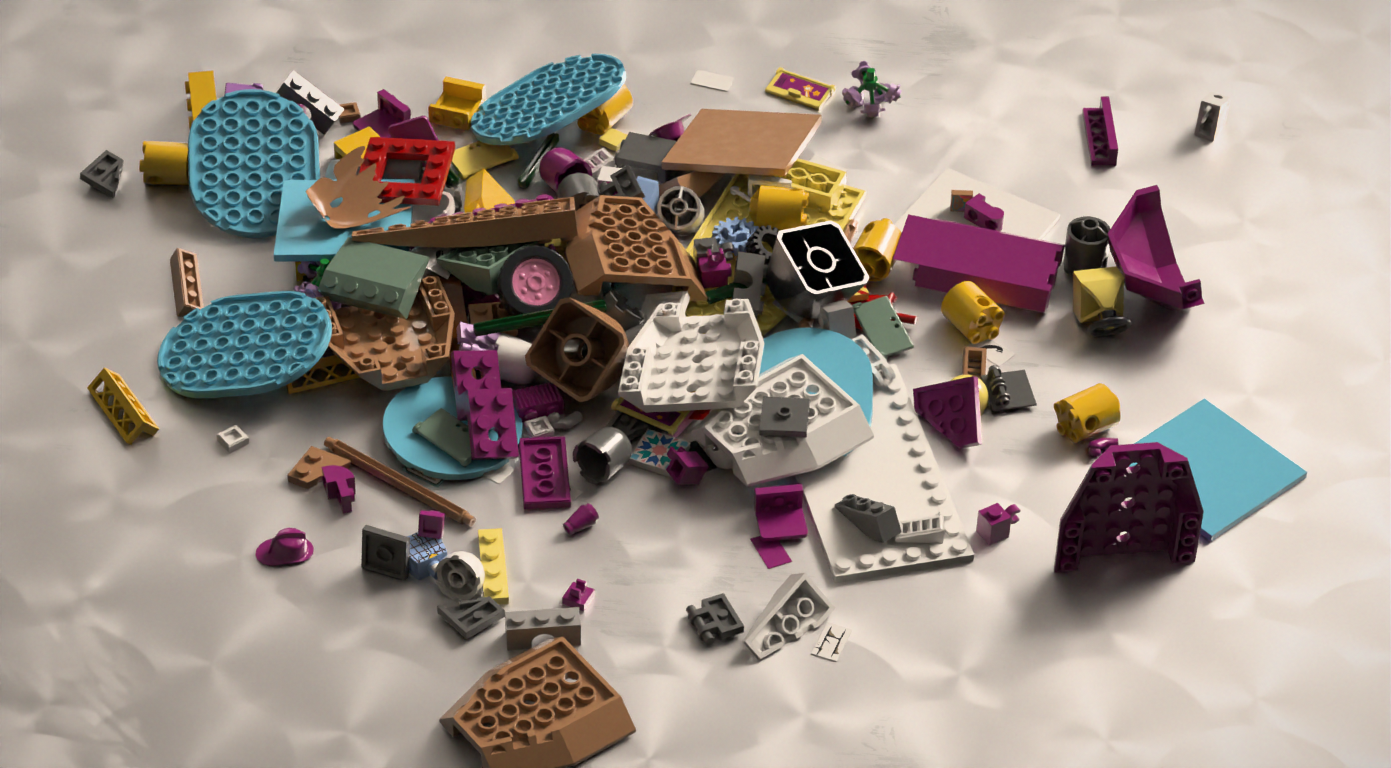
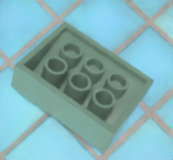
[318,237,430,320]
[436,241,545,295]

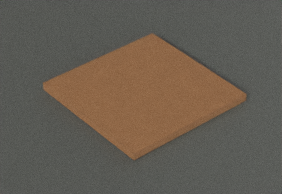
[661,109,822,176]

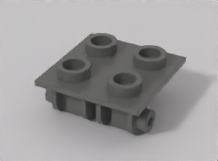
[981,365,1037,411]

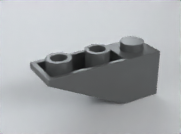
[834,494,902,543]

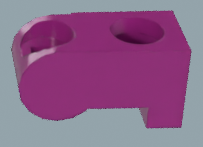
[964,193,1004,231]

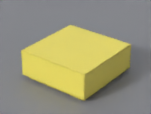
[599,128,627,152]

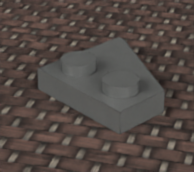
[80,150,124,198]

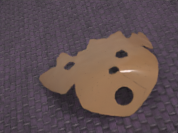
[305,146,410,228]

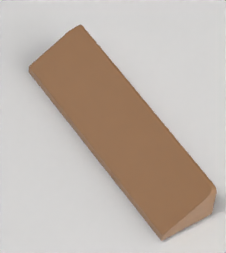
[170,248,204,317]

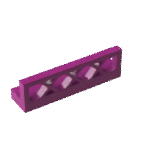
[1082,96,1119,166]

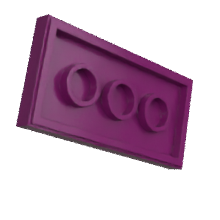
[519,436,571,510]

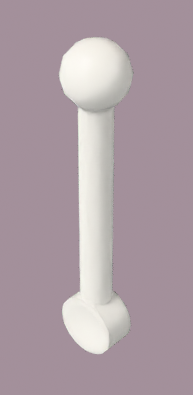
[730,186,751,202]

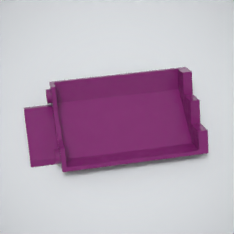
[893,214,1065,313]

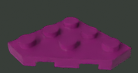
[913,376,982,449]

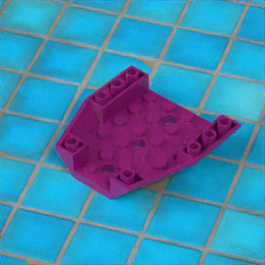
[1054,442,1204,573]

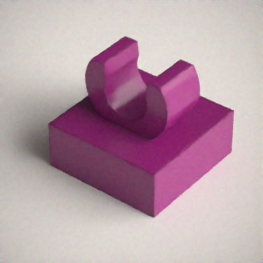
[418,510,445,539]
[562,578,595,612]

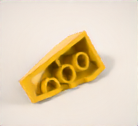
[464,168,515,213]

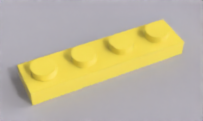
[478,528,509,605]

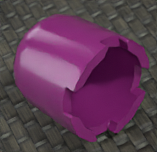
[539,147,593,193]

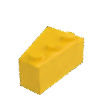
[185,70,217,129]

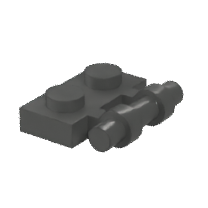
[599,165,645,199]
[686,593,744,645]

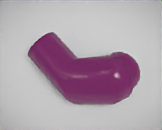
[1087,438,1118,457]

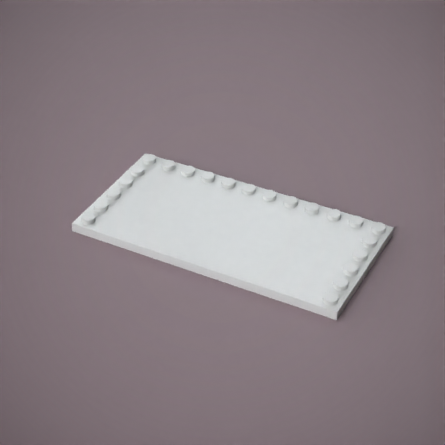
[795,364,974,583]

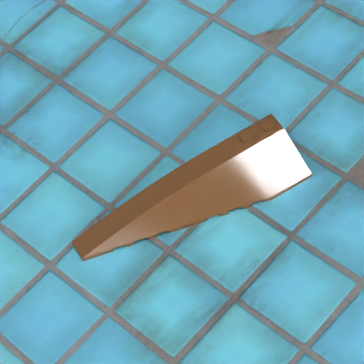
[352,197,578,248]

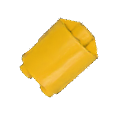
[577,84,633,135]
[139,141,189,186]
[749,185,809,231]
[853,218,902,282]
[941,281,1005,344]
[1054,383,1121,443]

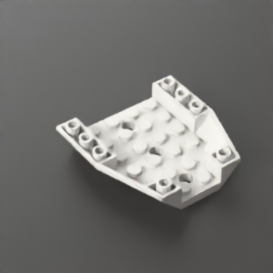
[618,299,764,413]
[691,354,874,487]

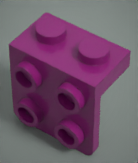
[353,89,411,138]
[388,116,438,167]
[754,484,808,541]

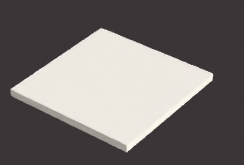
[894,168,1060,240]

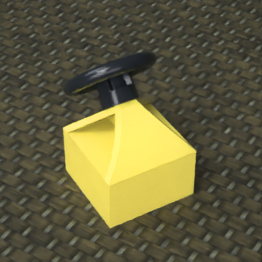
[1073,266,1132,337]

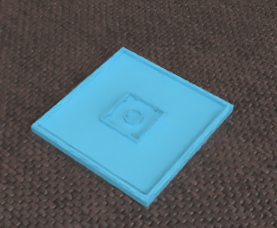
[274,179,414,262]
[1129,398,1307,542]

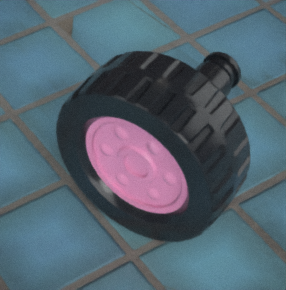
[496,245,573,316]

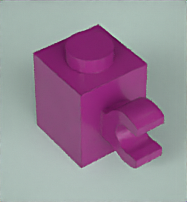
[698,248,732,289]
[666,446,709,485]
[976,503,1021,546]

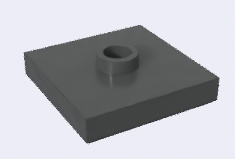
[759,396,810,438]
[361,525,410,580]

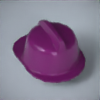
[649,114,691,141]
[255,528,314,566]

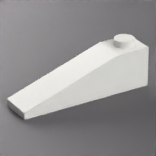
[743,573,835,659]

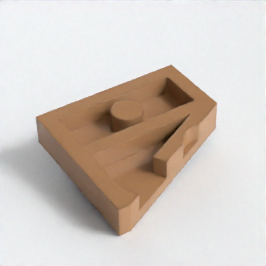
[287,446,351,489]

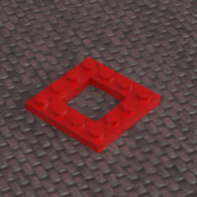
[359,137,456,206]

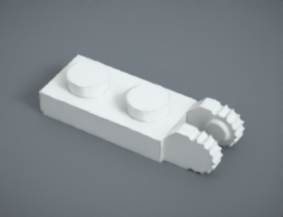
[851,334,896,387]

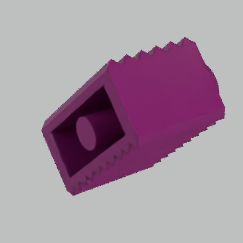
[512,382,564,423]

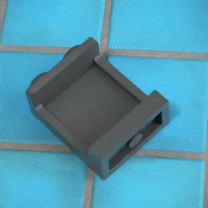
[614,132,677,183]

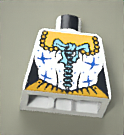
[1194,92,1231,141]

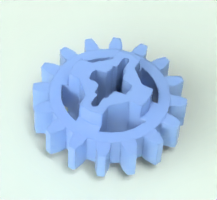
[712,217,759,256]

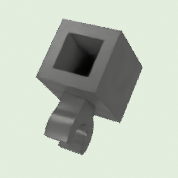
[693,237,733,271]

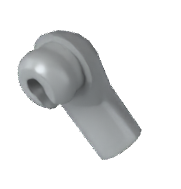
[547,411,583,429]

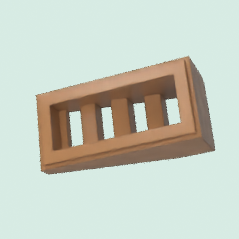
[962,346,987,381]

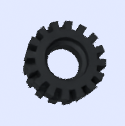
[746,225,778,265]

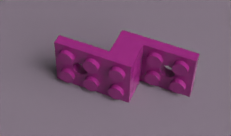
[451,350,519,460]

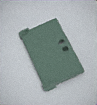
[852,296,914,359]
[412,408,472,467]

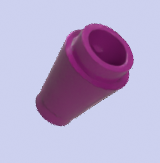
[563,503,599,535]

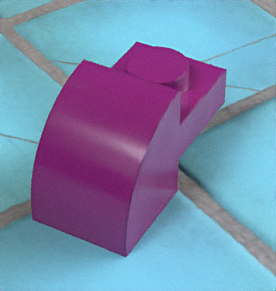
[322,465,356,514]

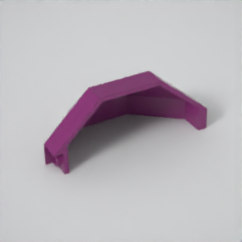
[1107,185,1205,310]

